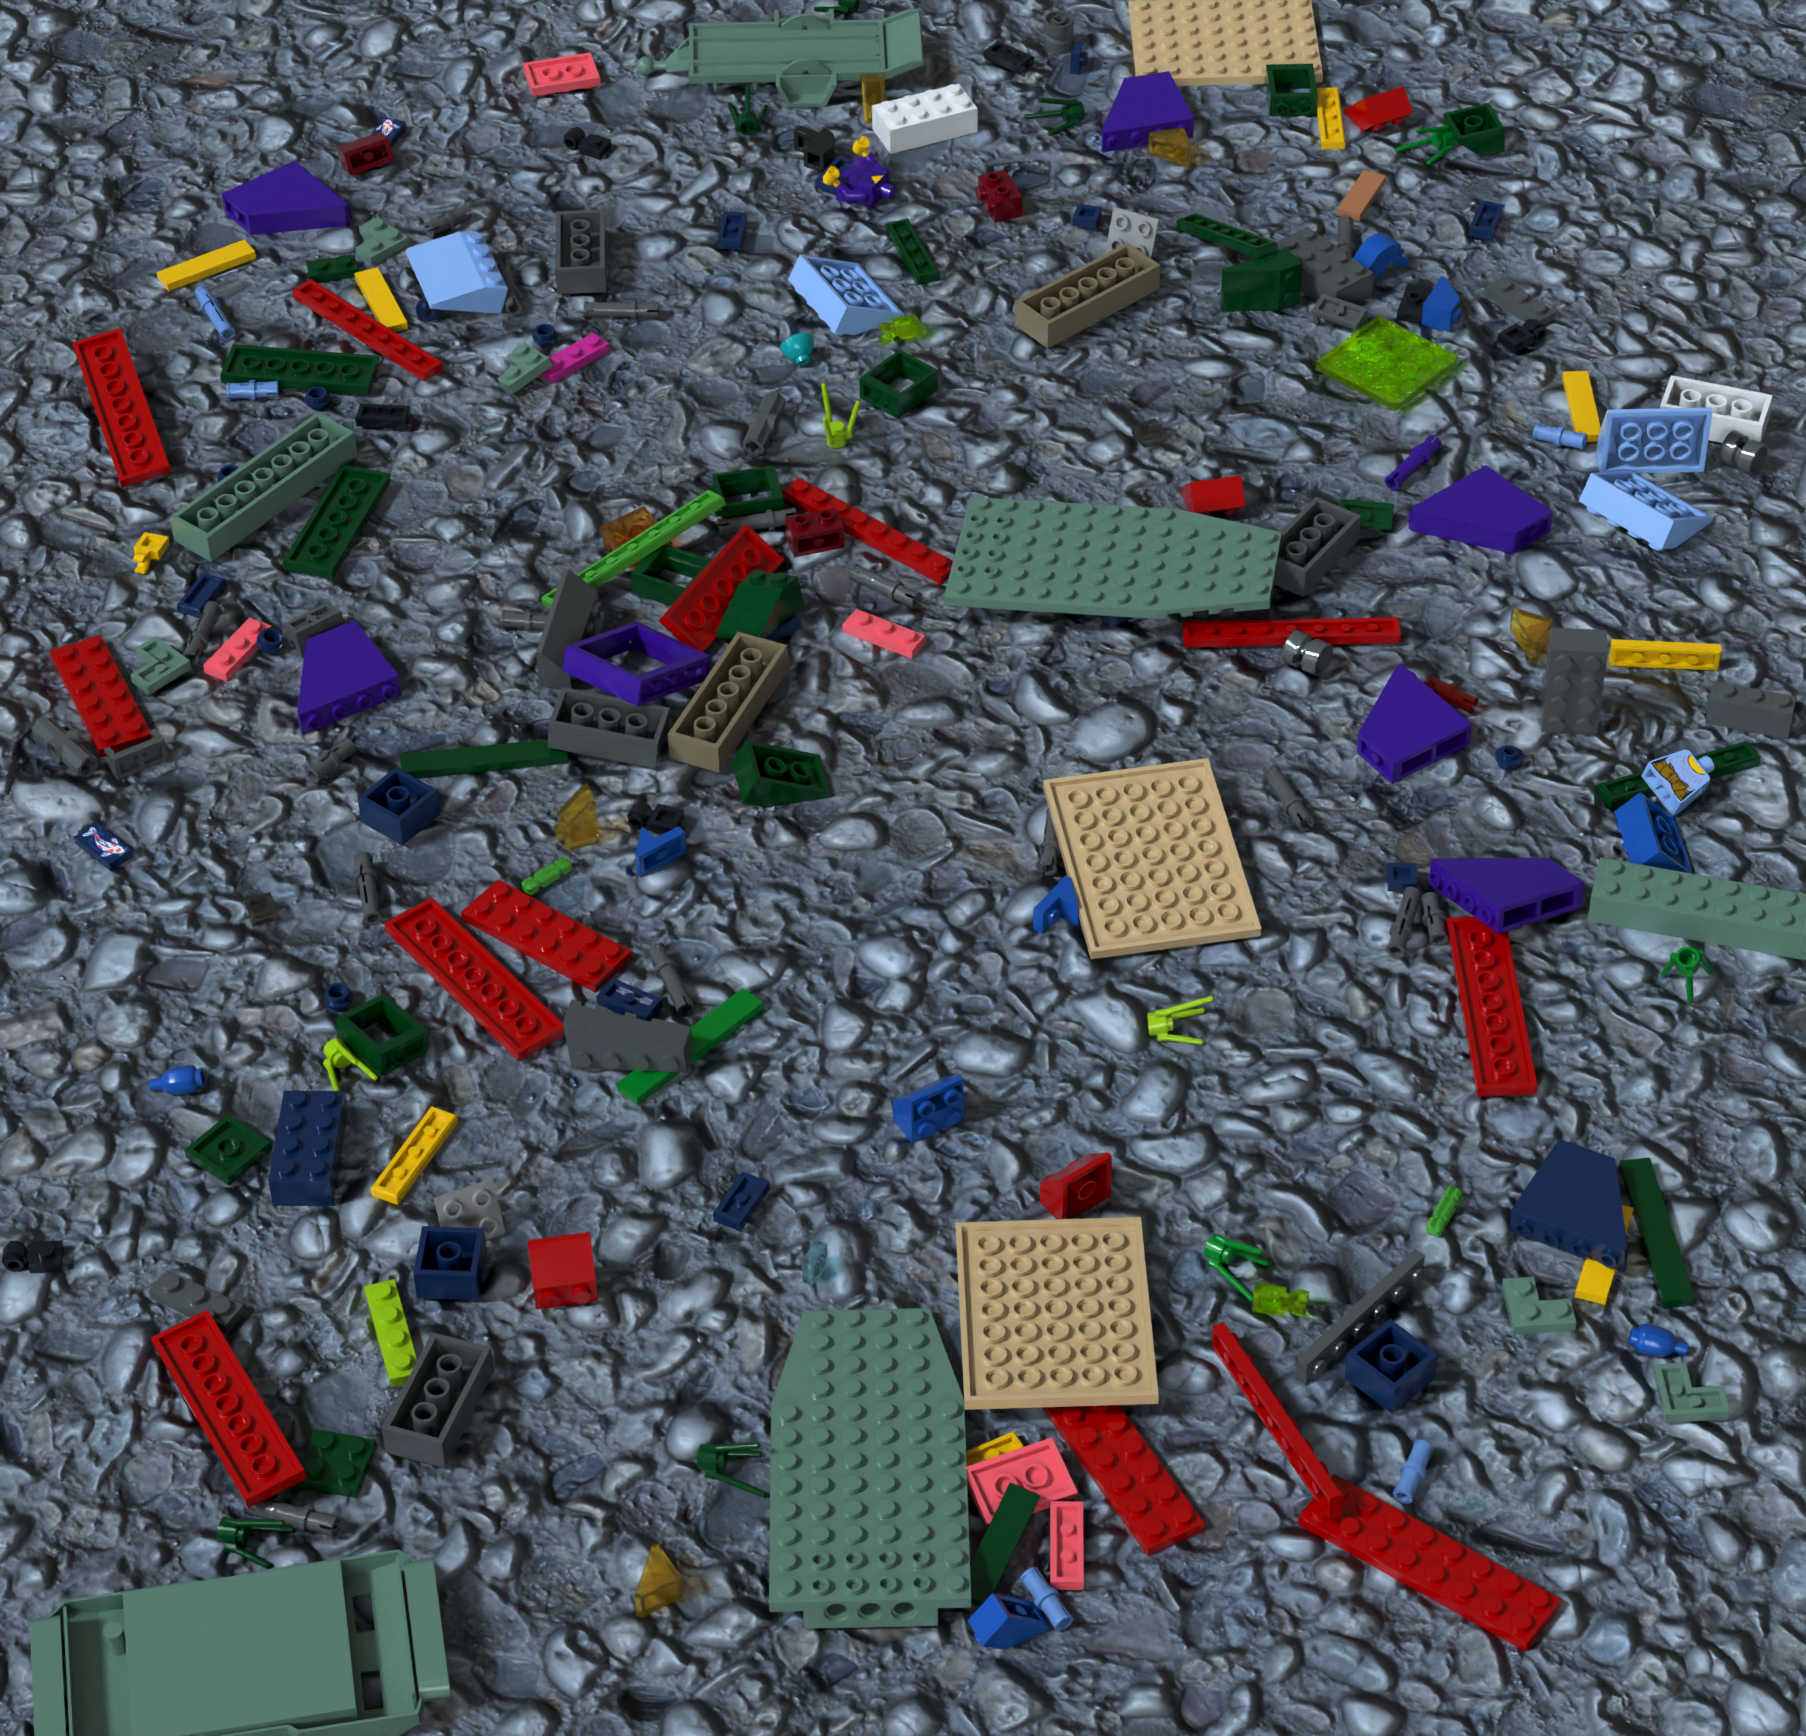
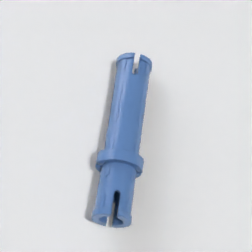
[194,286,235,341]

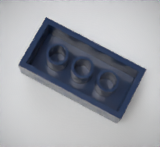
[268,1091,348,1206]

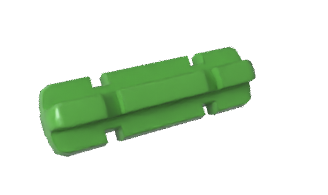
[522,857,572,896]
[1426,1186,1462,1237]

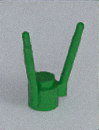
[1395,124,1456,165]
[1661,947,1712,1003]
[1204,1234,1269,1302]

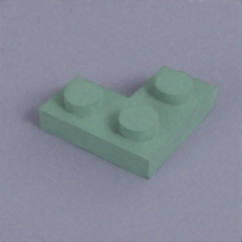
[355,217,409,266]
[497,343,553,394]
[130,636,191,695]
[1502,1277,1576,1335]
[1653,1363,1730,1423]

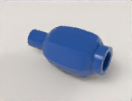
[149,1065,206,1095]
[1628,1324,1688,1358]

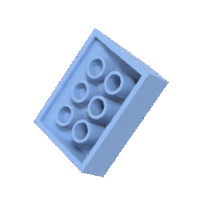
[406,231,508,314]
[788,255,905,336]
[1596,407,1713,473]
[1579,471,1713,551]

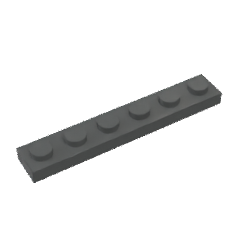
[1295,1249,1425,1385]

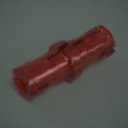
[1424,674,1479,714]

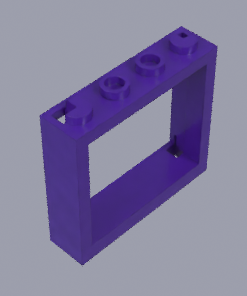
[562,621,711,706]

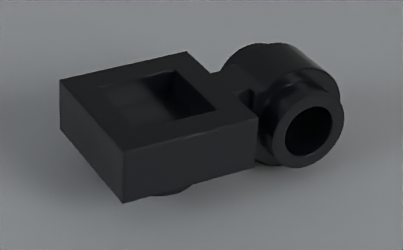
[563,127,611,160]
[1498,319,1547,353]
[627,802,684,834]
[2,1240,64,1273]

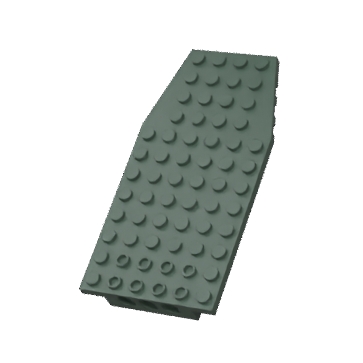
[944,497,1282,619]
[769,1308,971,1629]

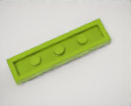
[364,1279,417,1388]

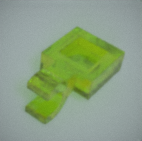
[878,314,924,344]
[1252,1282,1310,1317]

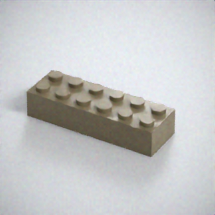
[1015,243,1160,348]
[668,632,788,773]

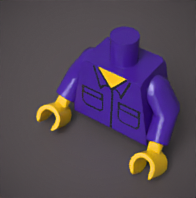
[823,136,897,207]

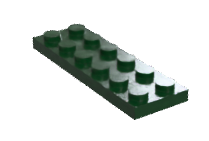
[220,344,380,395]
[283,465,391,579]

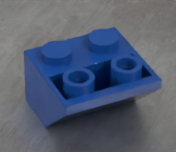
[893,1075,964,1143]

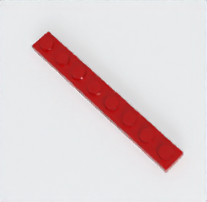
[292,280,443,382]
[782,478,953,585]
[1182,617,1401,647]
[1212,1322,1344,1521]

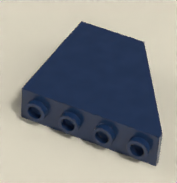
[1510,1139,1628,1273]

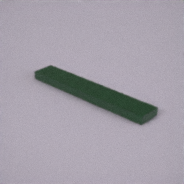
[1176,213,1279,258]
[400,739,569,778]
[1597,741,1760,809]
[1619,1158,1695,1308]

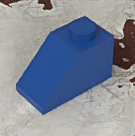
[1421,277,1462,332]
[968,1593,1050,1650]

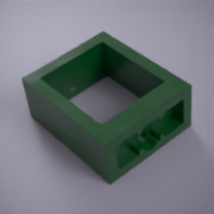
[1265,63,1318,117]
[859,350,938,419]
[709,465,784,519]
[631,544,712,606]
[337,993,428,1077]

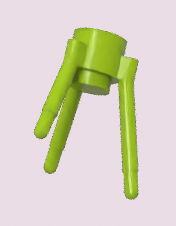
[821,383,860,448]
[1147,996,1214,1045]
[323,1038,378,1091]

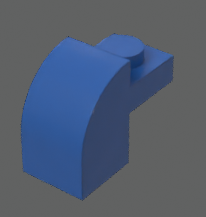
[1353,233,1410,279]

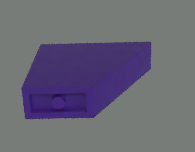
[1101,71,1194,153]
[222,161,351,235]
[1408,465,1553,554]
[297,620,401,735]
[1357,664,1472,784]
[1429,858,1584,934]

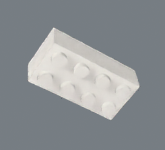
[872,84,978,154]
[1660,375,1773,444]

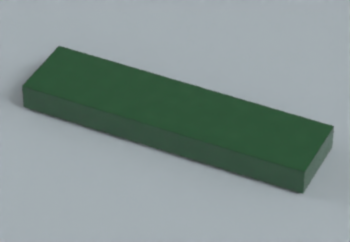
[885,218,940,285]
[970,1482,1040,1607]

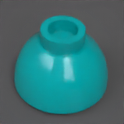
[780,333,814,366]

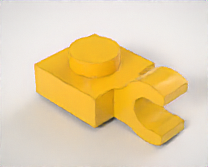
[133,532,170,574]

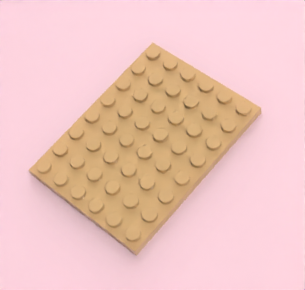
[1128,0,1323,86]
[1043,758,1261,959]
[955,1217,1159,1410]

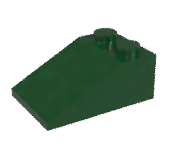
[1220,248,1302,312]
[716,570,804,639]
[732,740,831,808]

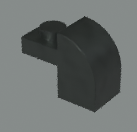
[794,125,835,173]

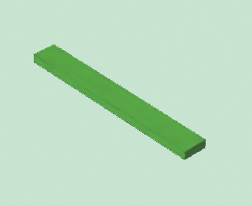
[541,490,726,609]

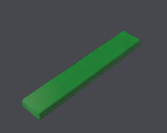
[616,988,764,1105]

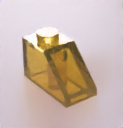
[554,784,599,851]

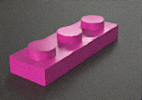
[540,333,610,384]

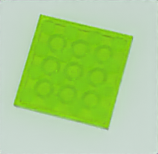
[1316,315,1458,411]

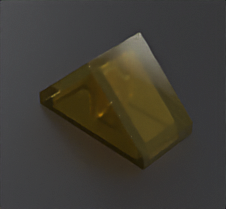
[861,74,886,123]
[1148,128,1192,169]
[1510,608,1553,664]
[634,1544,684,1618]

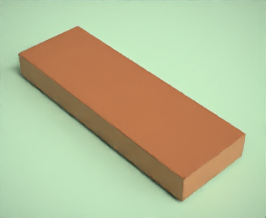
[1337,170,1386,221]

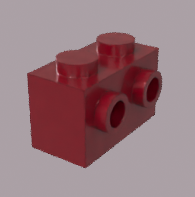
[336,132,394,175]
[975,170,1022,222]
[785,508,845,557]

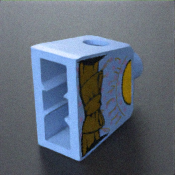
[1641,749,1714,816]

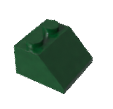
[1443,103,1505,157]

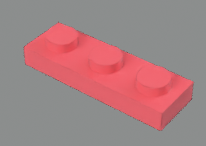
[842,609,926,659]
[203,617,272,681]
[1050,1501,1084,1590]

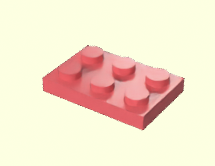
[523,52,601,96]
[963,1437,1078,1529]

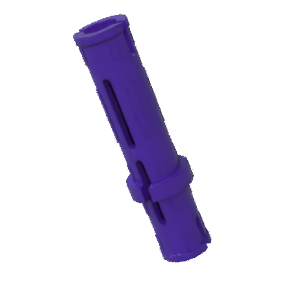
[1385,435,1442,490]

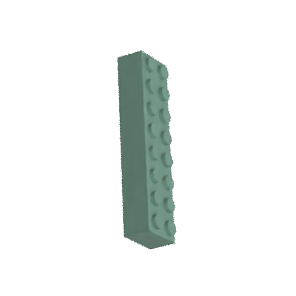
[170,412,358,562]
[1588,857,1806,961]

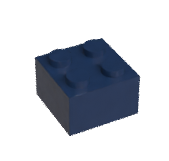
[358,767,441,846]
[413,1226,487,1301]
[1345,1319,1438,1414]

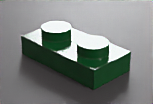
[306,254,359,283]
[1341,499,1394,531]

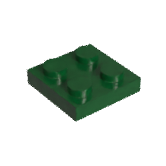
[185,1114,272,1186]
[295,1429,377,1498]

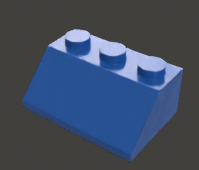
[1614,792,1694,874]

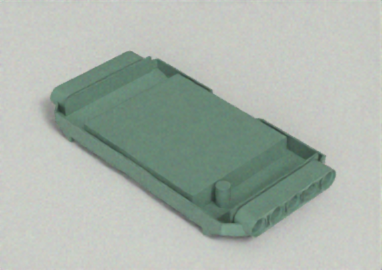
[30,1549,451,1736]

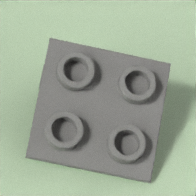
[1105,207,1159,259]
[433,1178,505,1240]

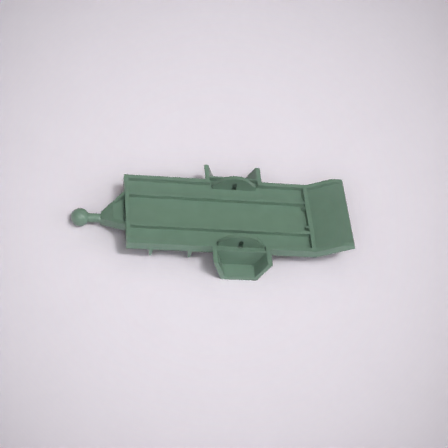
[636,9,924,108]

